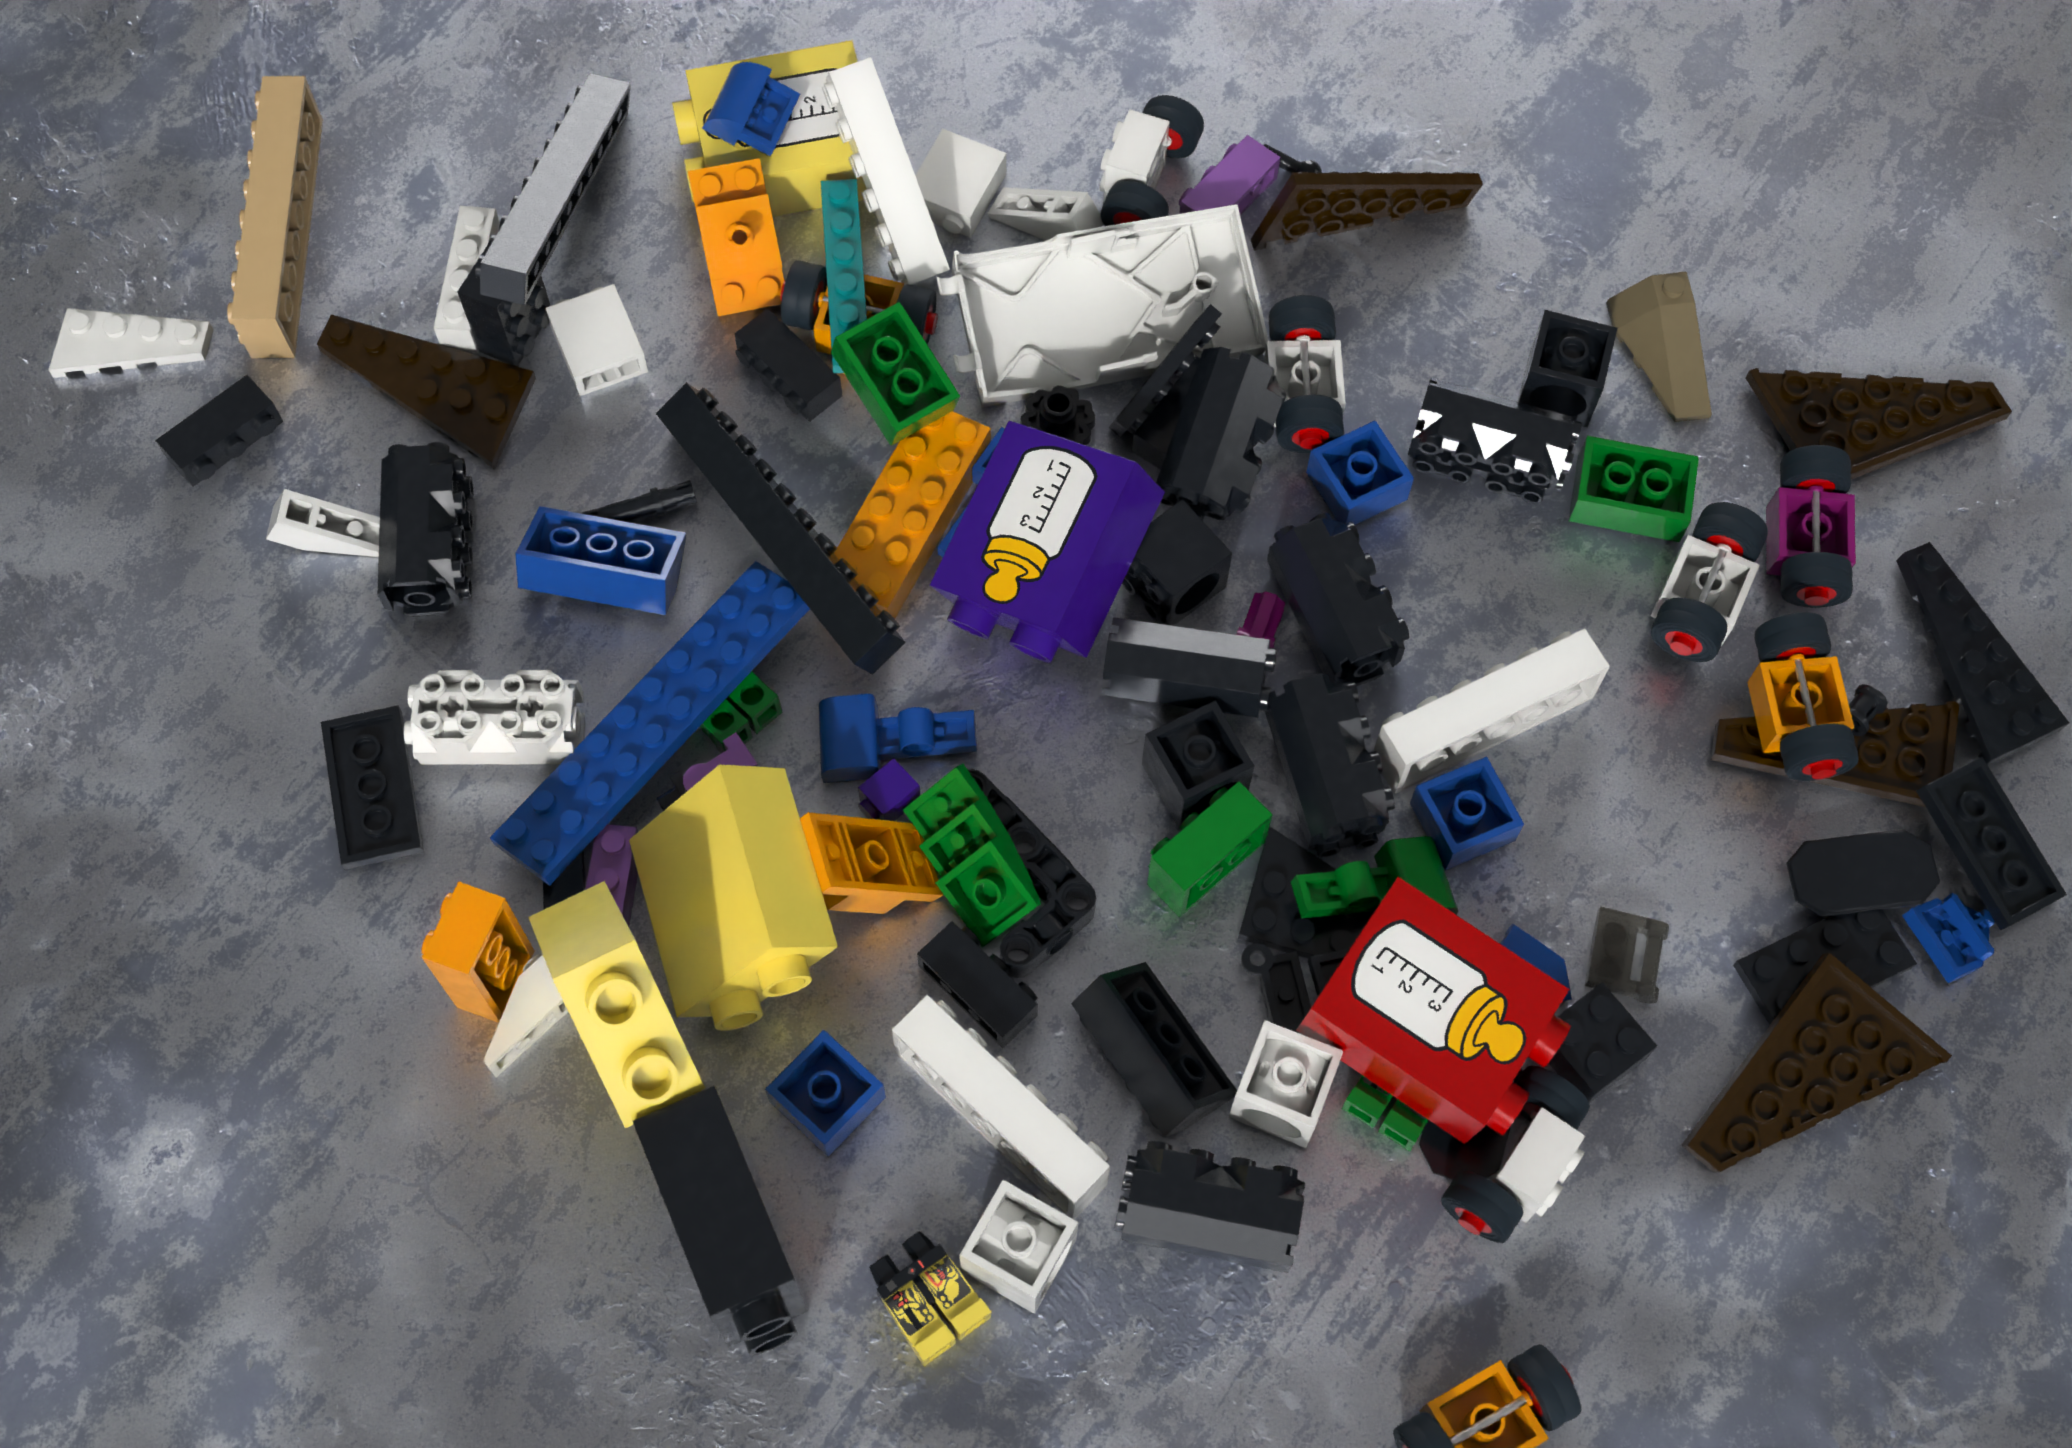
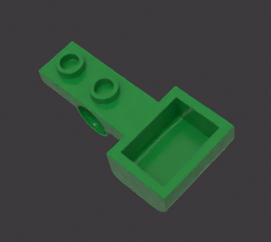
[1291,836,1458,918]

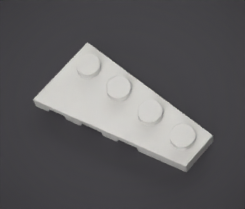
[49,308,214,378]

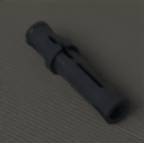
[582,480,697,523]

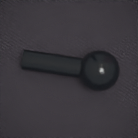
[1264,144,1322,173]

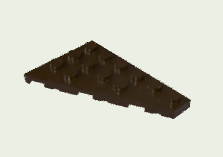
[1746,368,2012,479]
[1681,953,1952,1172]

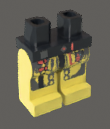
[869,1231,992,1367]

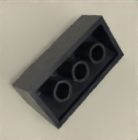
[1071,962,1237,1138]

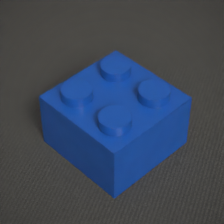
[1306,420,1414,525]
[1410,756,1524,871]
[765,1030,886,1157]

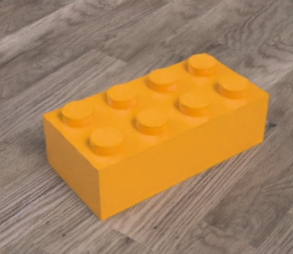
[421,881,535,1023]

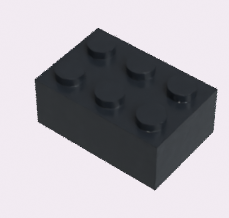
[457,234,551,366]

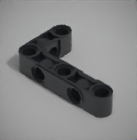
[968,769,1096,978]

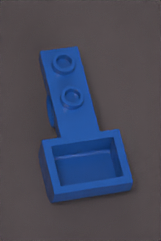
[818,694,977,783]

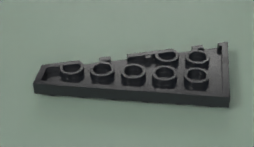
[1896,542,2069,765]
[1238,826,1374,959]

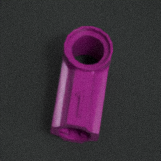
[1236,591,1286,648]

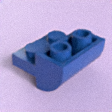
[702,62,800,156]

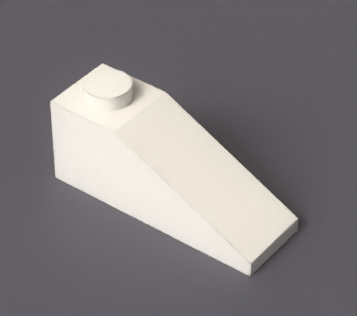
[987,187,1103,241]
[266,489,380,557]
[483,954,568,1078]

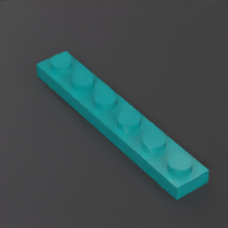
[821,179,867,374]

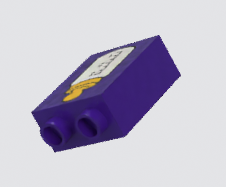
[930,421,1165,663]

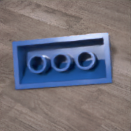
[515,506,686,615]

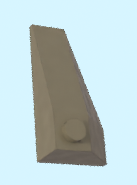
[1606,271,1712,422]

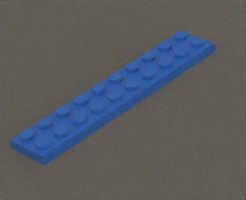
[490,561,810,886]

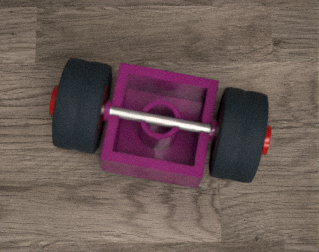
[1766,445,1856,608]

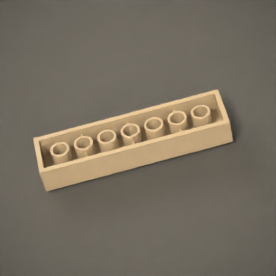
[227,76,323,358]

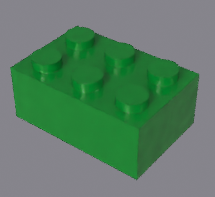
[831,302,960,446]
[1568,436,1699,543]
[1147,781,1273,918]

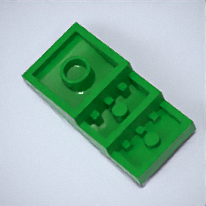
[903,763,1042,947]

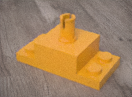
[688,158,784,316]
[800,812,943,914]

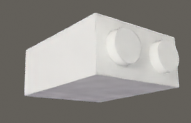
[915,128,1006,238]
[545,284,648,396]

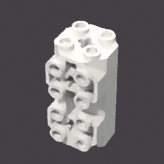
[404,670,585,765]

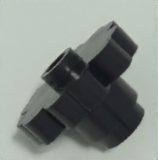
[1020,385,1095,445]

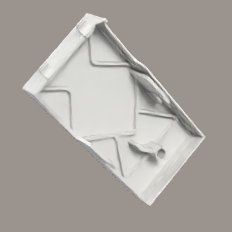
[936,204,1269,408]

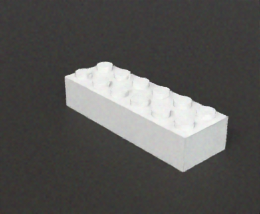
[822,57,950,285]
[1373,628,1610,794]
[892,995,1110,1220]

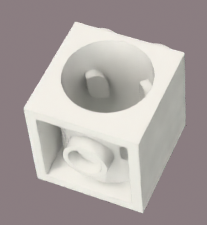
[1229,1020,1344,1148]
[960,1180,1078,1314]

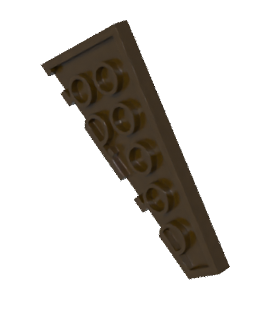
[1250,171,1483,251]
[317,314,536,470]
[1710,701,1959,807]

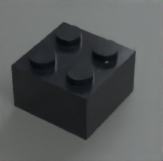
[1549,982,1657,1103]

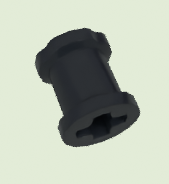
[1849,684,1888,736]

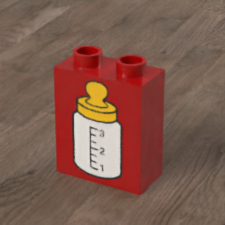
[1296,877,1571,1144]

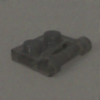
[1584,907,1669,1004]

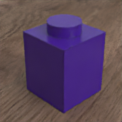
[858,758,921,821]

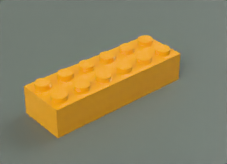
[834,411,991,619]

